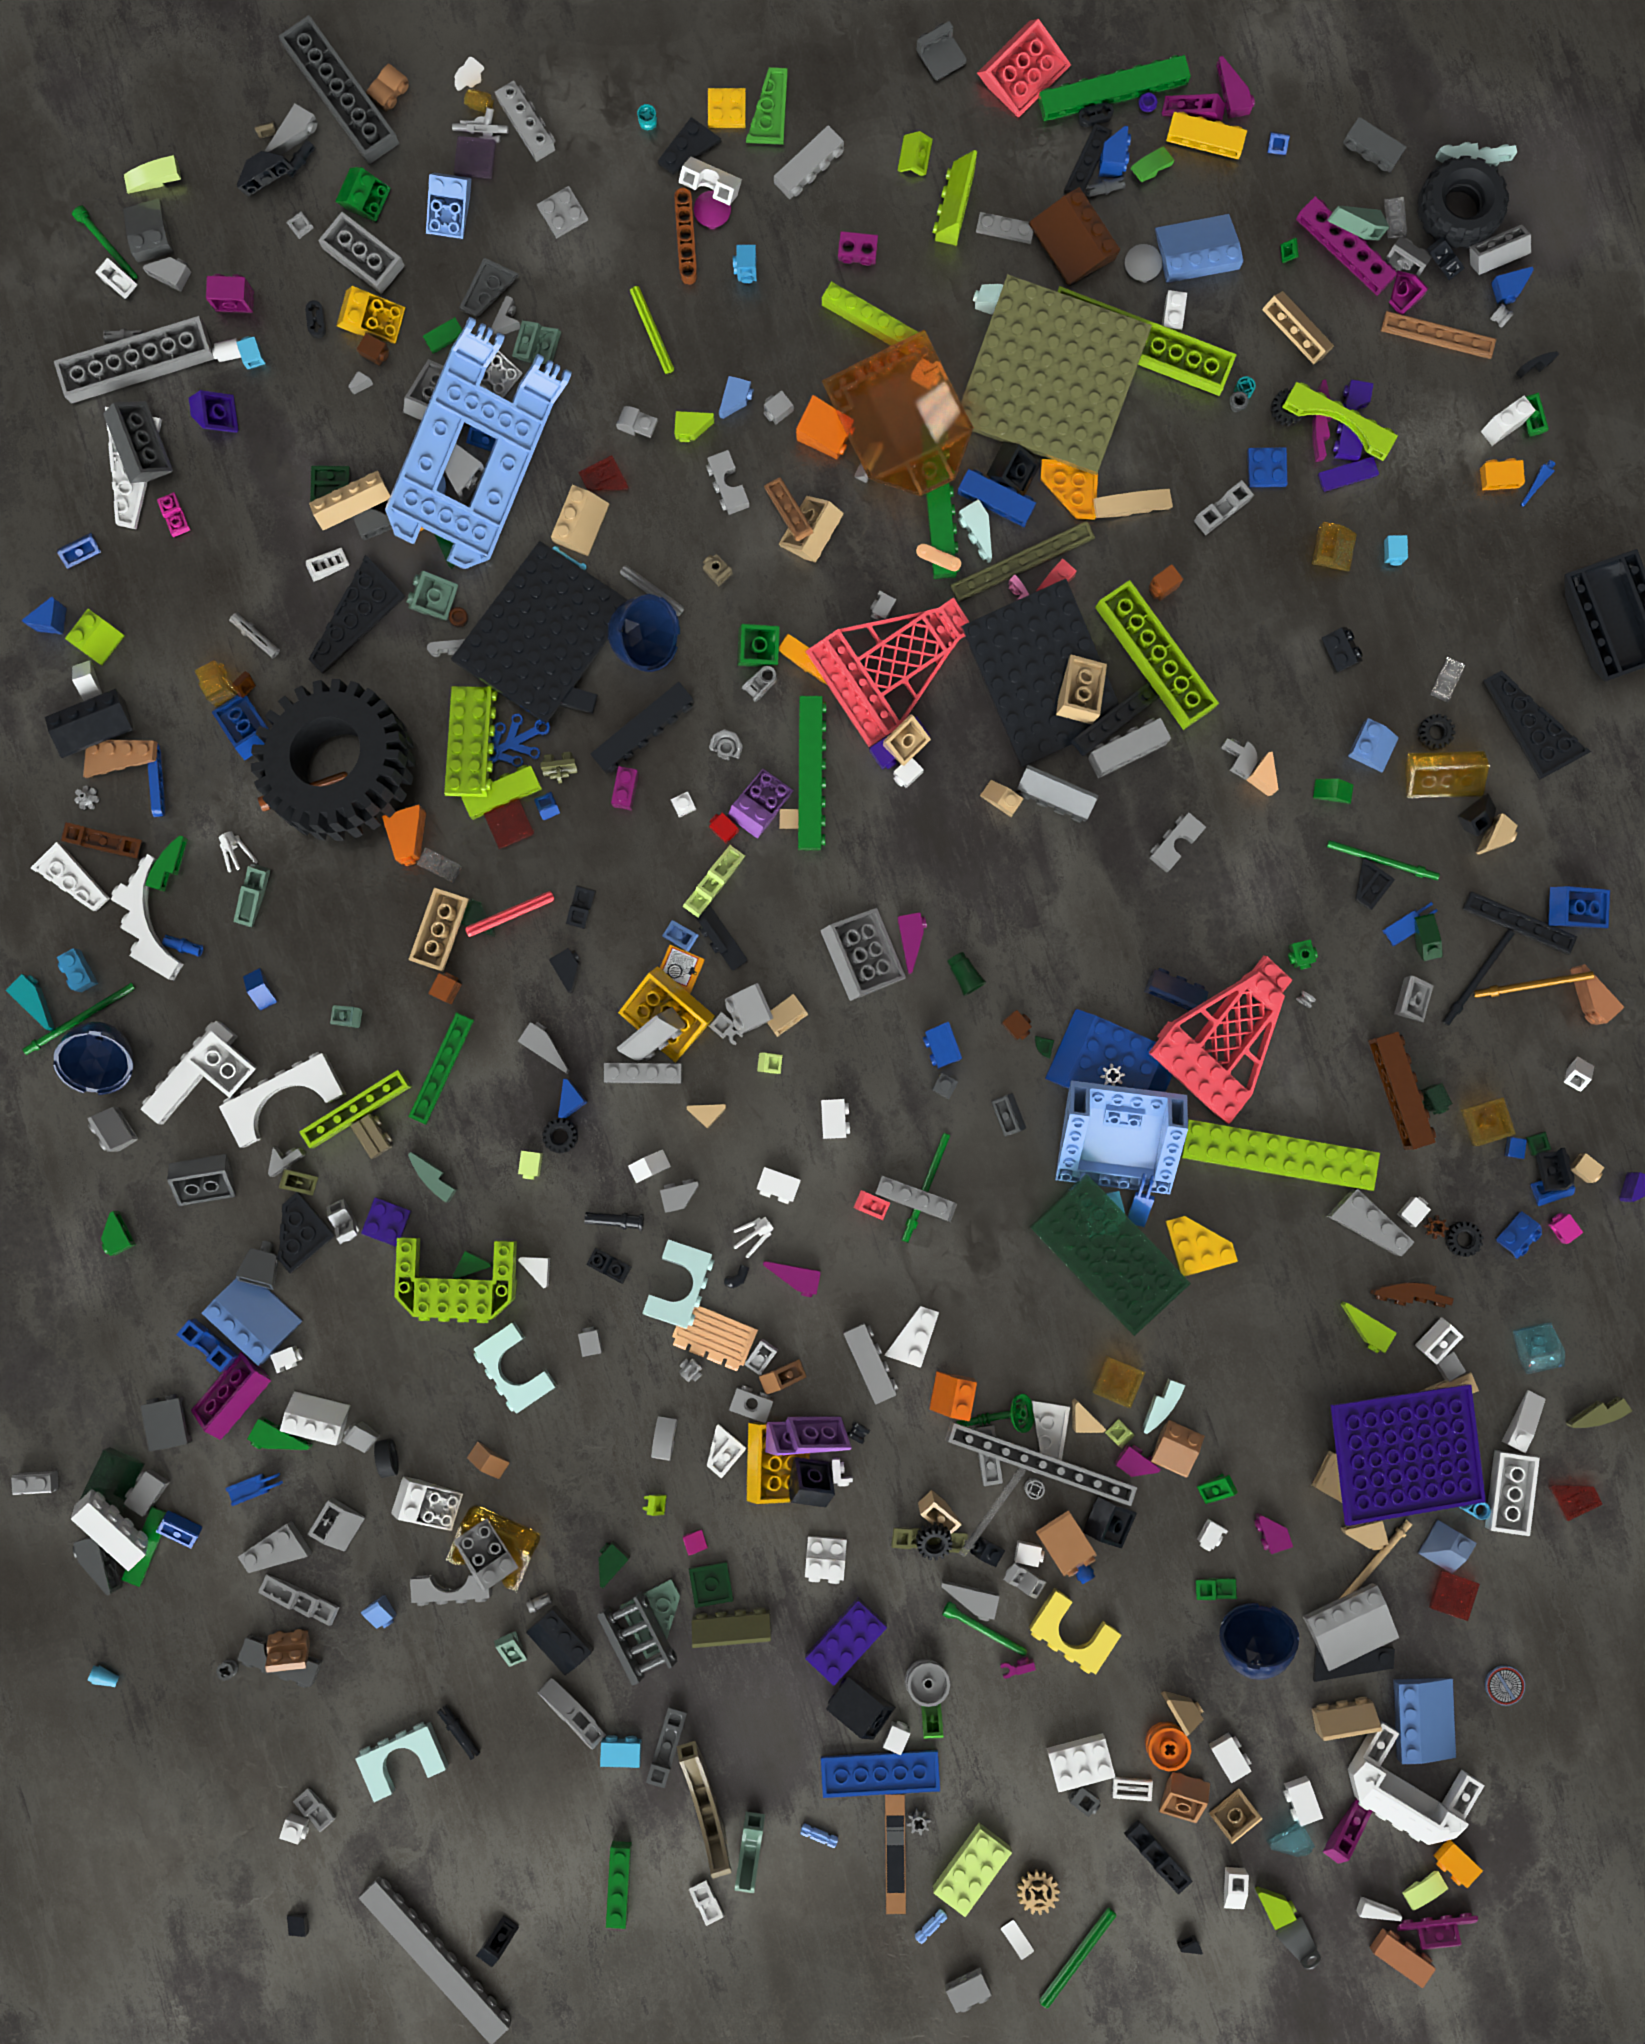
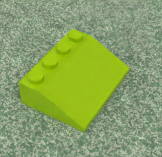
[933,150,977,246]

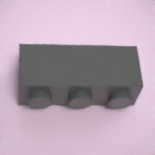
[1343,117,1406,173]

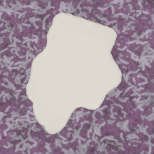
[454,57,484,91]

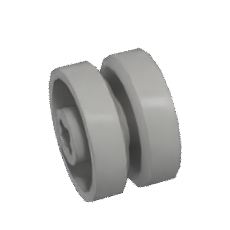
[905,1658,950,1707]

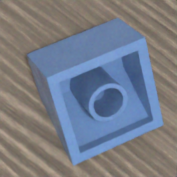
[1348,718,1399,772]

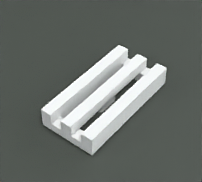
[1112,1777,1153,1801]

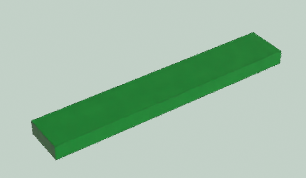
[408,1012,474,1125]

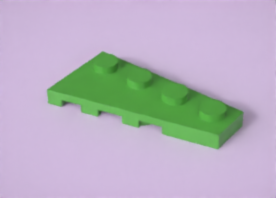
[746,67,788,145]

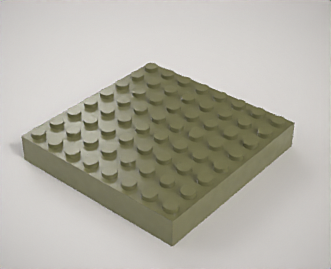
[954,274,1152,475]

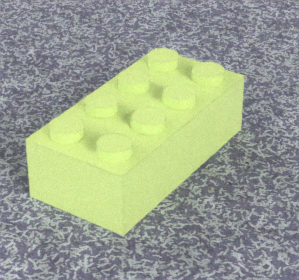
[933,1823,1012,1917]

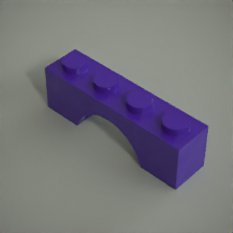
[1332,379,1374,462]

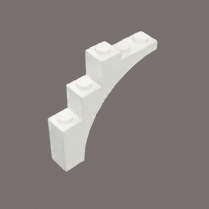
[111,854,184,981]

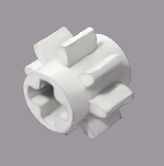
[1100,1064,1125,1086]

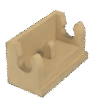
[767,994,808,1037]

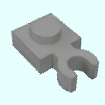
[708,1012,743,1045]

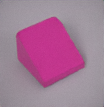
[683,1529,708,1556]

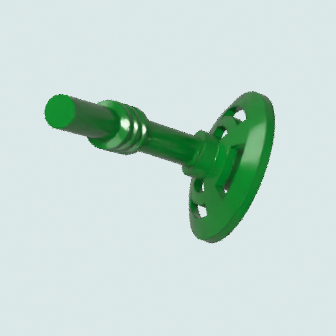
[956,1394,1034,1433]

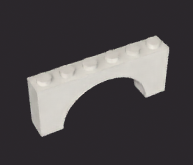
[219,1052,347,1148]

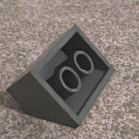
[167,1154,236,1206]

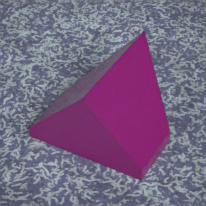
[1389,271,1429,315]

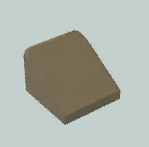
[255,121,277,138]

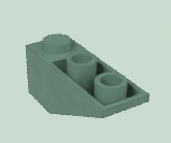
[1327,206,1389,241]

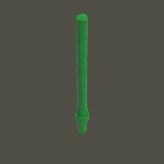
[1327,840,1440,881]
[901,1133,950,1243]

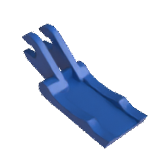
[1382,902,1438,946]
[1126,1173,1155,1227]
[225,1473,283,1506]

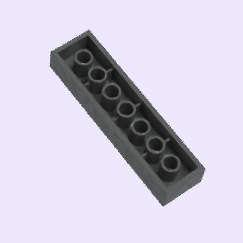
[278,15,399,165]

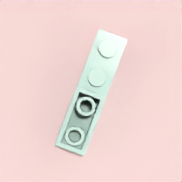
[1435,142,1517,167]

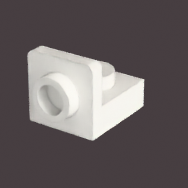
[832,1457,853,1486]

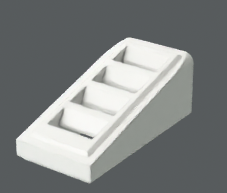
[306,548,349,582]
[1356,1897,1402,1921]

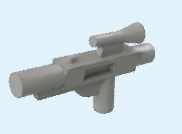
[452,107,509,143]

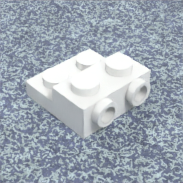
[805,1536,847,1584]

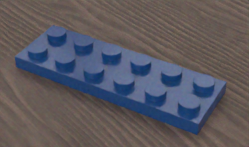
[821,1750,940,1798]

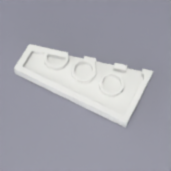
[31,842,110,911]

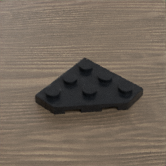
[277,1192,336,1274]

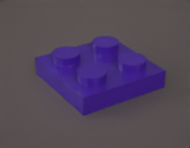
[361,1197,412,1247]

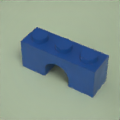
[176,1318,239,1372]

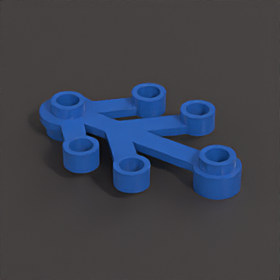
[490,713,550,768]

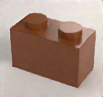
[1149,564,1183,601]
[428,972,462,1005]

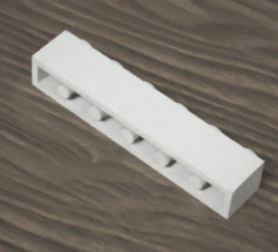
[141,1021,238,1124]

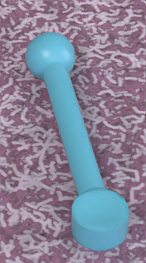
[552,546,587,571]

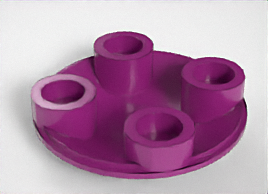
[694,191,731,229]

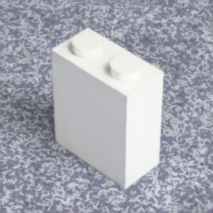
[1481,396,1536,446]

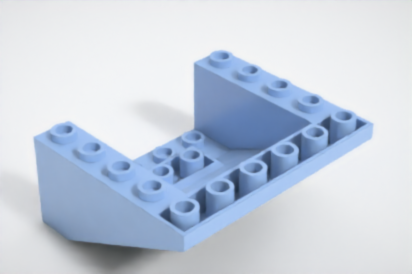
[1055,1081,1188,1194]

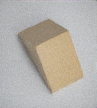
[687,1104,726,1128]

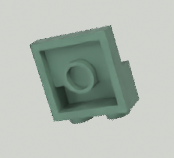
[406,571,458,621]

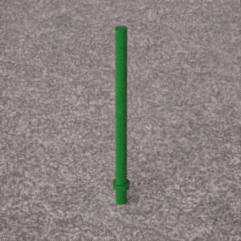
[22,982,136,1055]

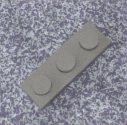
[976,212,1033,244]
[974,1425,1003,1486]

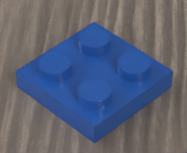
[1247,447,1287,487]

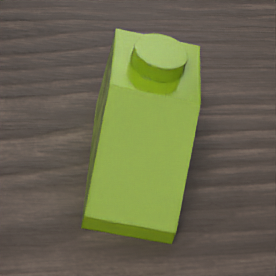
[674,411,715,442]
[1255,1887,1297,1930]

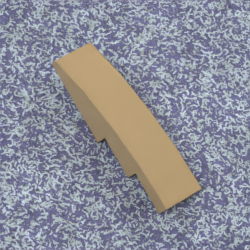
[1093,489,1173,518]

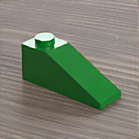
[247,1417,313,1450]

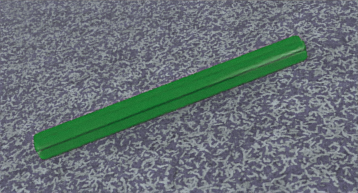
[1039,1908,1116,2009]

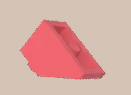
[1036,559,1077,592]

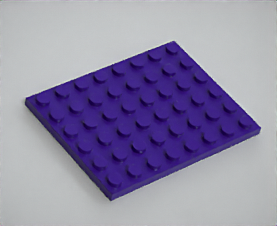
[1331,1384,1486,1526]

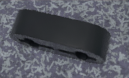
[1078,102,1114,127]
[305,300,326,338]

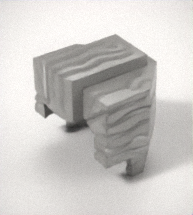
[709,729,743,760]

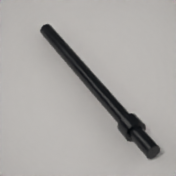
[1442,929,1515,1026]

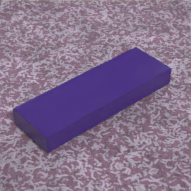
[1318,457,1379,492]

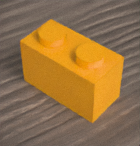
[1480,458,1525,490]
[1433,1840,1483,1888]

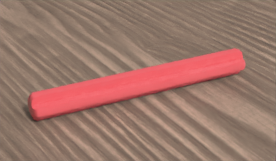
[465,891,554,937]

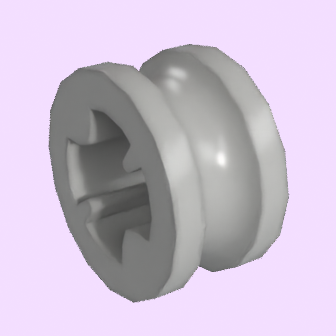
[1296,991,1316,1008]

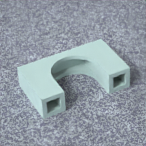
[643,1239,715,1329]
[474,1322,557,1414]
[355,1722,449,1802]

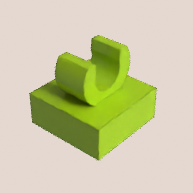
[643,1494,667,1516]

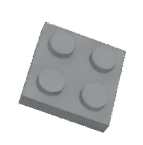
[536,186,588,239]

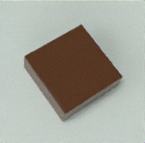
[232,671,256,698]

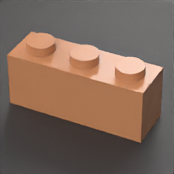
[1370,1928,1436,1988]

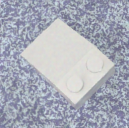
[185,1031,256,1098]

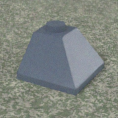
[1418,1519,1477,1573]

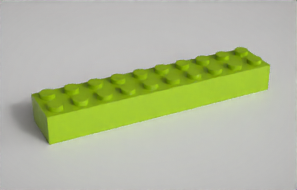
[1057,286,1237,396]
[1180,1119,1380,1191]

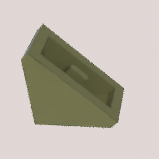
[279,1169,318,1195]

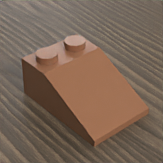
[1570,964,1624,1025]

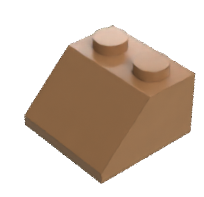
[1151,1420,1205,1478]
[1159,1772,1210,1823]

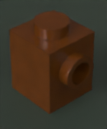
[357,333,389,366]
[1001,1010,1032,1040]

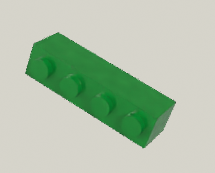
[606,1841,632,1929]

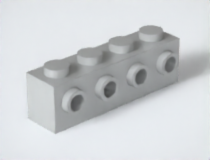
[495,80,556,162]

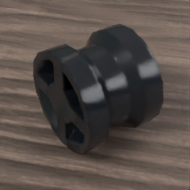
[847,1421,871,1444]

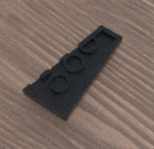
[1313,1644,1395,1682]

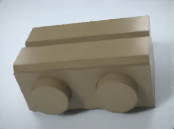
[350,1114,393,1159]

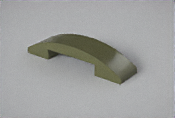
[891,1527,968,1553]

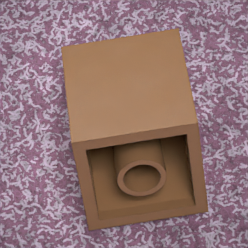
[1036,1510,1097,1577]

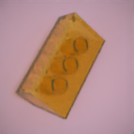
[1405,751,1489,798]

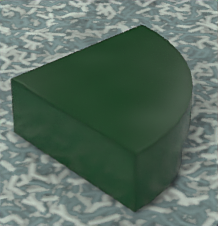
[1035,1036,1054,1059]

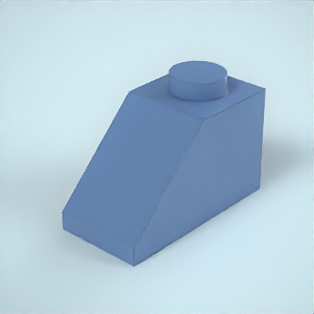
[719,376,754,419]
[361,1595,397,1629]

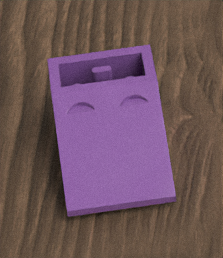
[727,769,794,839]

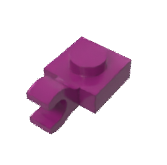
[1000,1657,1036,1679]

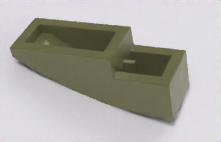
[1566,1396,1632,1428]

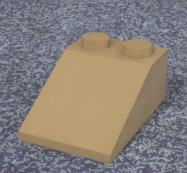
[1056,655,1107,724]

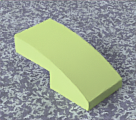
[1402,1871,1448,1910]

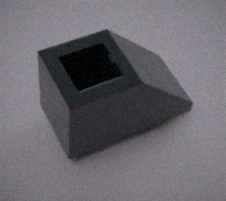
[1458,793,1496,836]

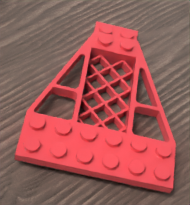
[805,598,969,747]
[1149,956,1292,1125]

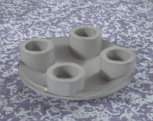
[1124,244,1162,283]

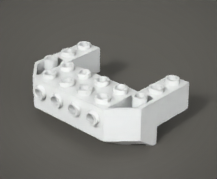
[1348,1719,1485,1845]

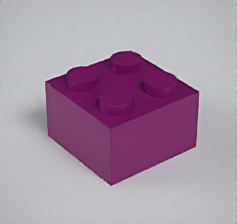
[206,274,254,313]

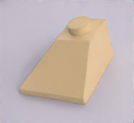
[1476,813,1518,855]
[1161,1691,1204,1736]

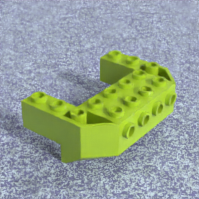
[394,1237,517,1323]

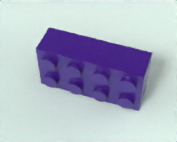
[805,1597,887,1686]

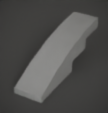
[258,1574,340,1626]

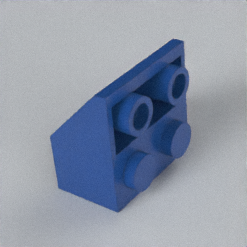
[1098,126,1131,178]

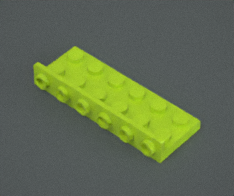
[444,686,497,797]

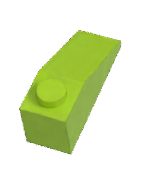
[1341,1302,1397,1354]

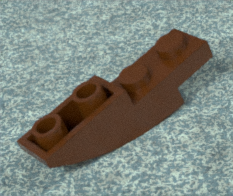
[1370,1282,1454,1308]

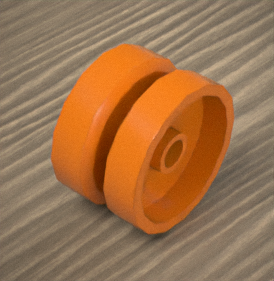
[1145,1721,1191,1771]

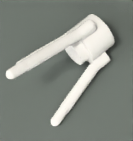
[219,831,258,872]
[734,1217,774,1258]

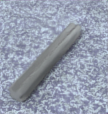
[620,565,684,616]

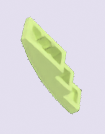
[683,845,745,918]

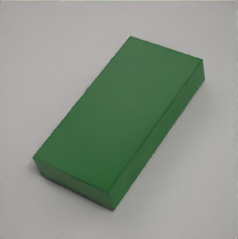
[423,317,462,354]

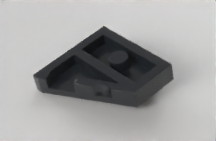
[1356,858,1395,911]

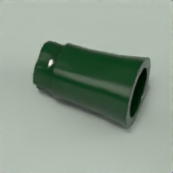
[947,952,986,996]

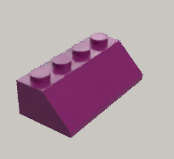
[191,1351,271,1440]

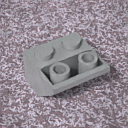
[87,1107,138,1152]
[308,1497,366,1552]

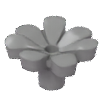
[74,786,100,810]

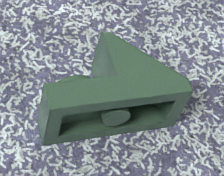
[330,1005,362,1028]
[494,1631,527,1667]

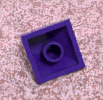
[189,390,238,433]

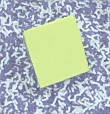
[757,1053,783,1074]
[1105,1419,1135,1449]

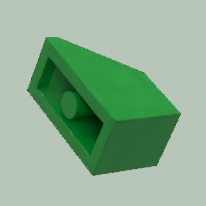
[101,1211,136,1256]

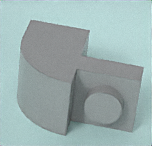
[616,406,658,438]
[1221,738,1257,780]
[326,1198,360,1244]
[1003,1563,1047,1599]

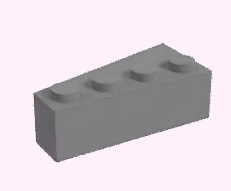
[1327,1188,1414,1256]

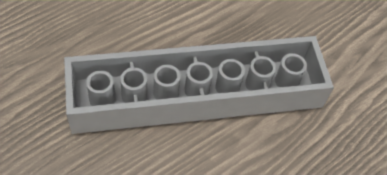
[54,316,214,404]

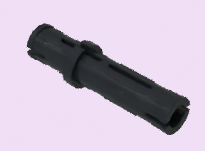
[436,1704,481,1760]

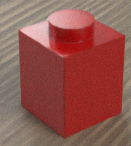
[709,812,739,844]

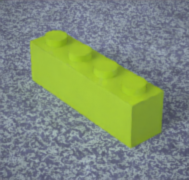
[461,765,542,820]

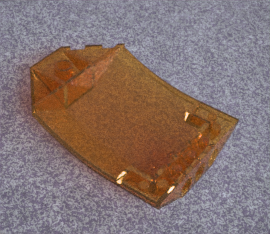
[822,330,974,497]

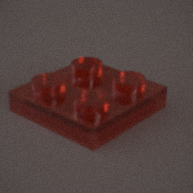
[484,798,534,849]
[1429,1570,1480,1621]

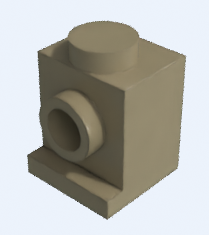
[703,554,733,586]

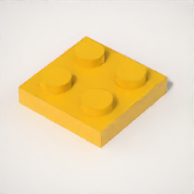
[708,88,746,128]

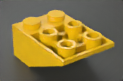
[336,286,406,343]

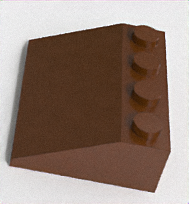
[1028,187,1120,286]

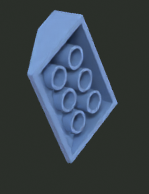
[1155,214,1243,283]
[202,1278,303,1366]
[1393,1678,1456,1764]

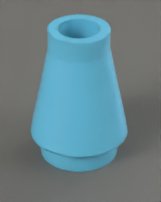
[88,1665,119,1687]

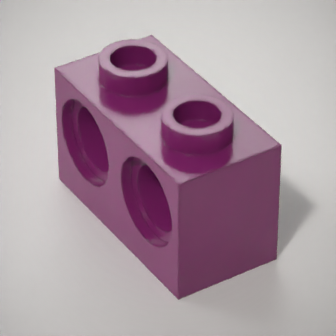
[838,231,878,266]

